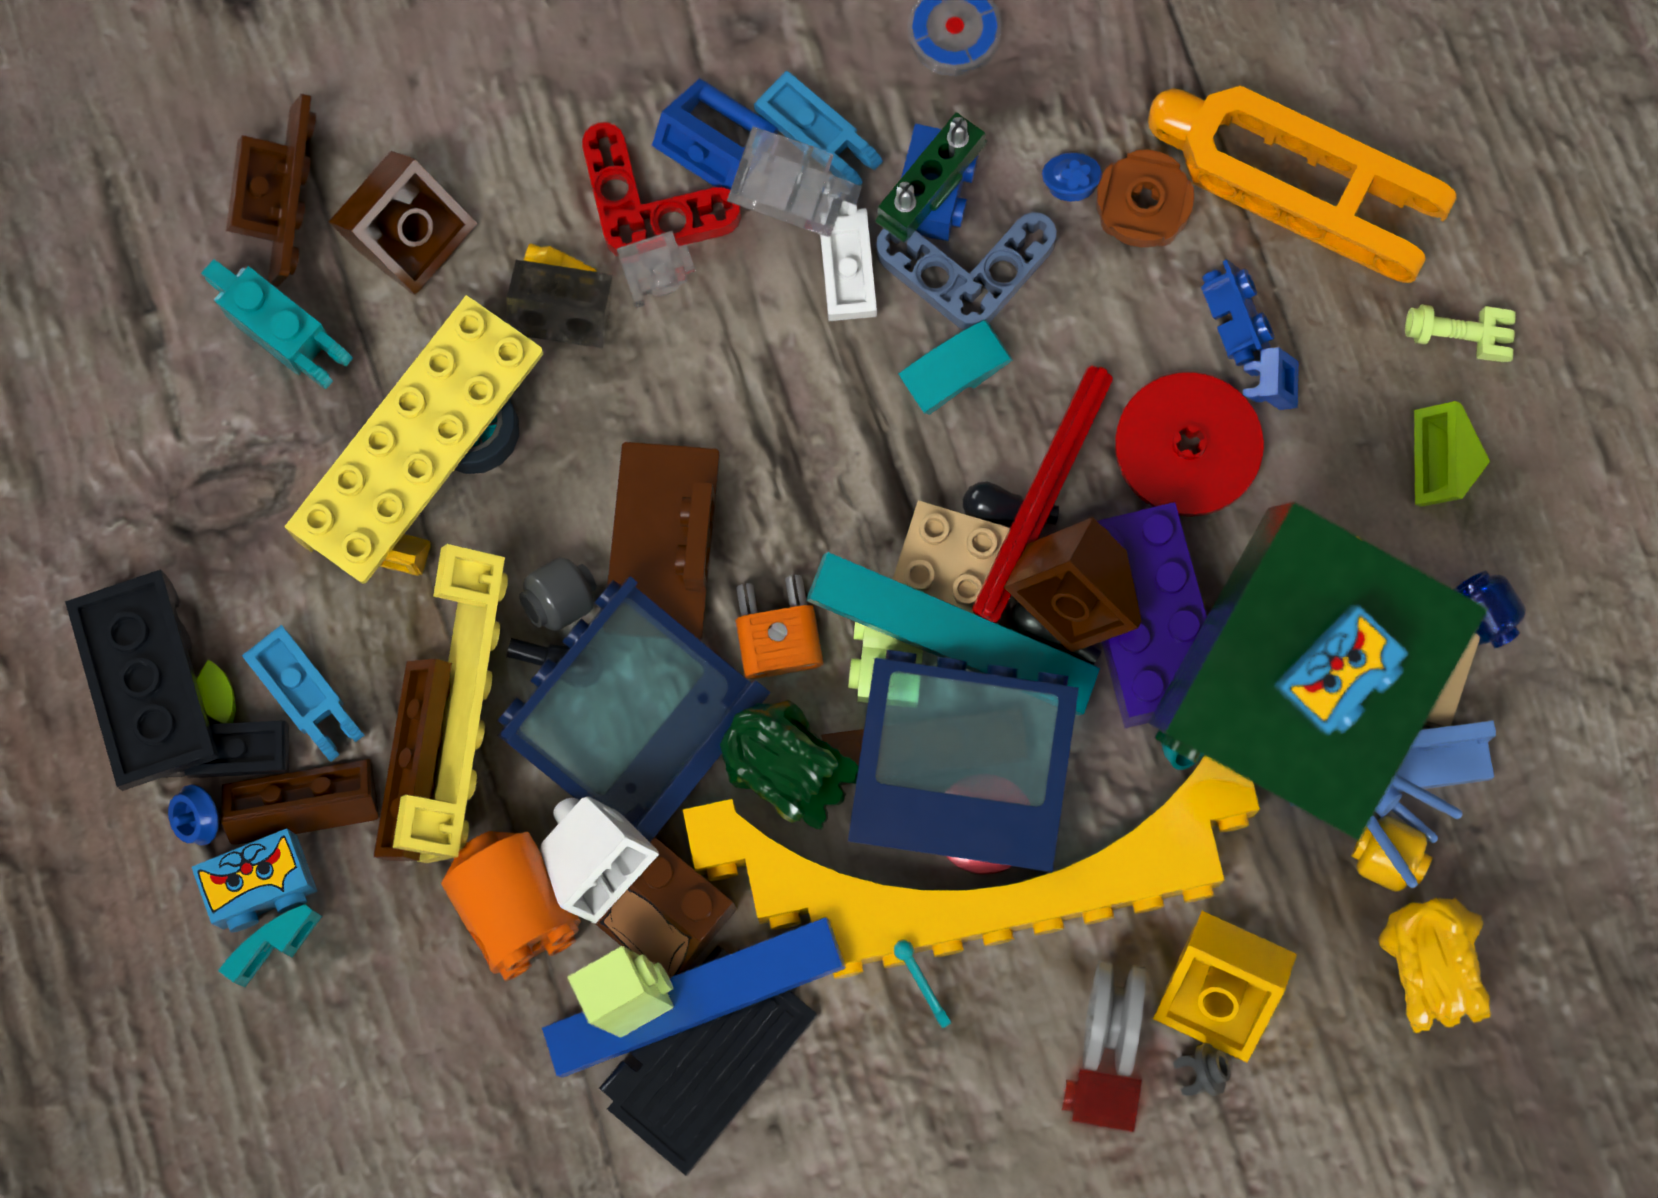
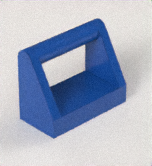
[652,78,779,192]

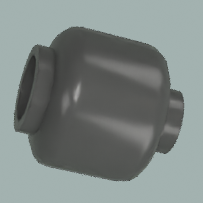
[519,557,597,631]

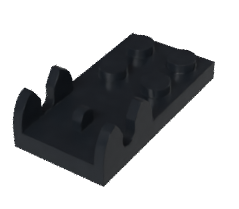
[65,569,219,791]

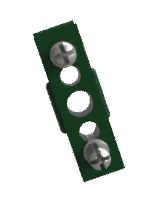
[875,112,987,243]

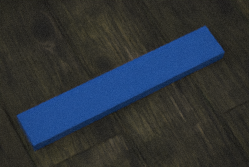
[542,917,846,1078]

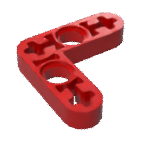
[582,122,741,258]

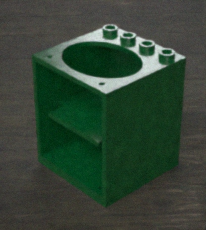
[1148,502,1488,841]

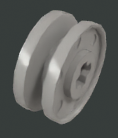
[1083,960,1146,1076]

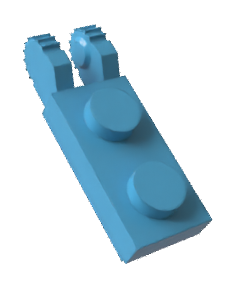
[754,71,883,191]
[242,625,365,762]

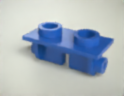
[1201,259,1275,366]

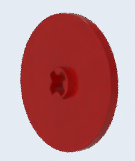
[1115,372,1264,517]

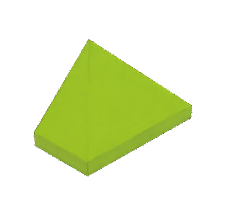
[1414,401,1490,507]

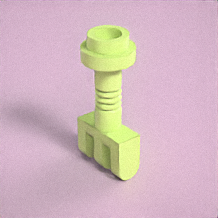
[1405,304,1516,362]

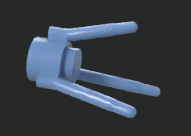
[1367,773,1463,888]

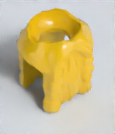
[1378,898,1490,1033]

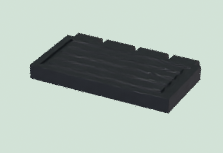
[599,945,819,1177]

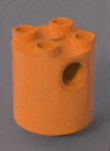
[441,831,582,981]

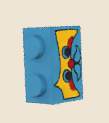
[1273,606,1408,734]
[191,829,318,932]

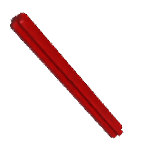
[972,366,1113,623]

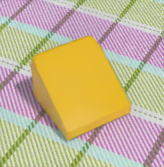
[379,534,431,576]

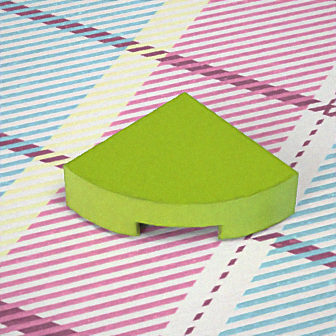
[196,660,236,724]

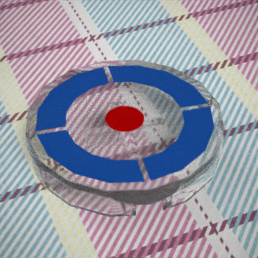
[907,0,1002,76]

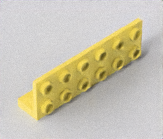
[284,295,543,584]
[393,544,508,863]

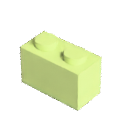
[568,946,674,1038]

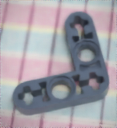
[876,212,1057,330]

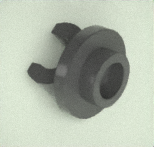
[1173,1043,1231,1096]

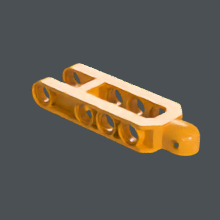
[1148,85,1457,283]

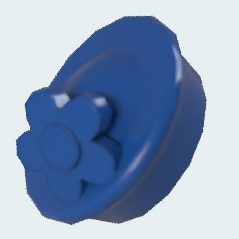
[1042,153,1102,202]
[168,784,219,846]

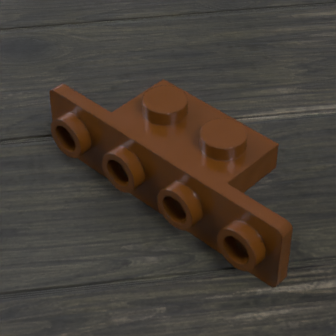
[226,93,316,287]

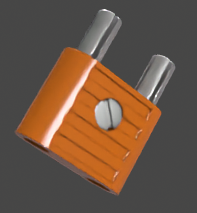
[735,575,824,679]

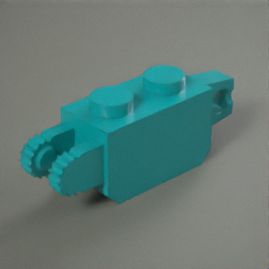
[201,259,353,389]

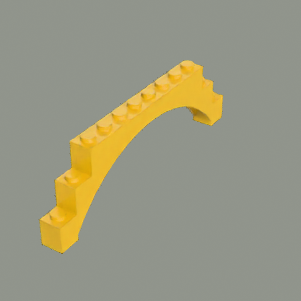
[683,756,1260,979]

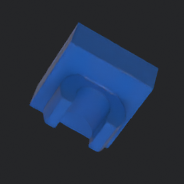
[1243,347,1299,410]

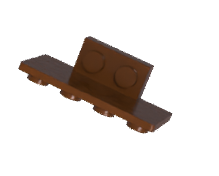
[603,442,720,641]

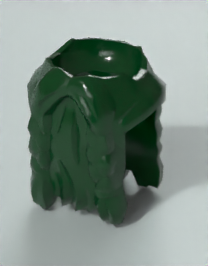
[720,700,859,830]

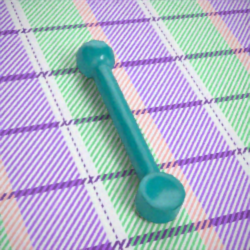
[894,940,951,1029]

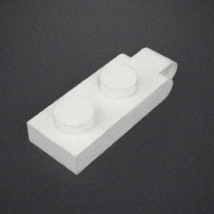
[818,191,877,321]

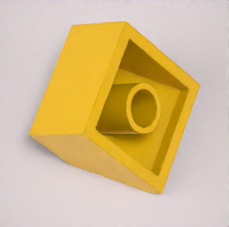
[1153,911,1297,1063]

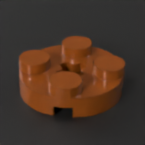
[1096,150,1194,248]

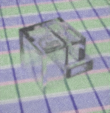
[727,126,862,237]

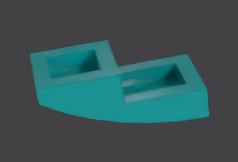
[898,320,1013,415]
[218,904,323,987]

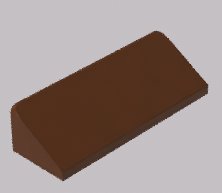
[221,759,378,845]

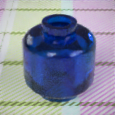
[1454,571,1526,648]

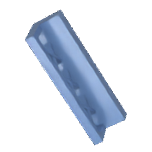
[1290,721,1496,806]

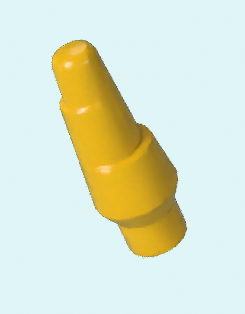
[524,243,597,281]

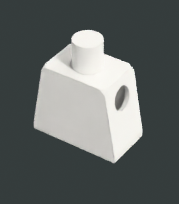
[540,796,659,924]

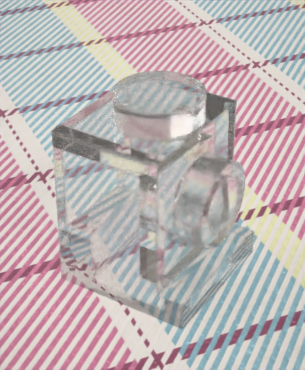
[617,231,695,308]

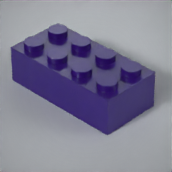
[1097,502,1207,728]

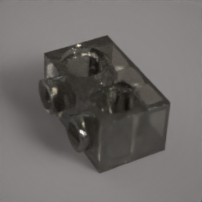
[507,259,613,349]

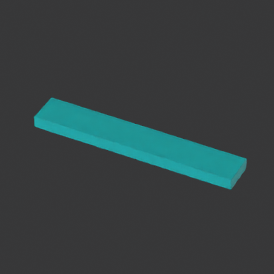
[806,552,1100,716]

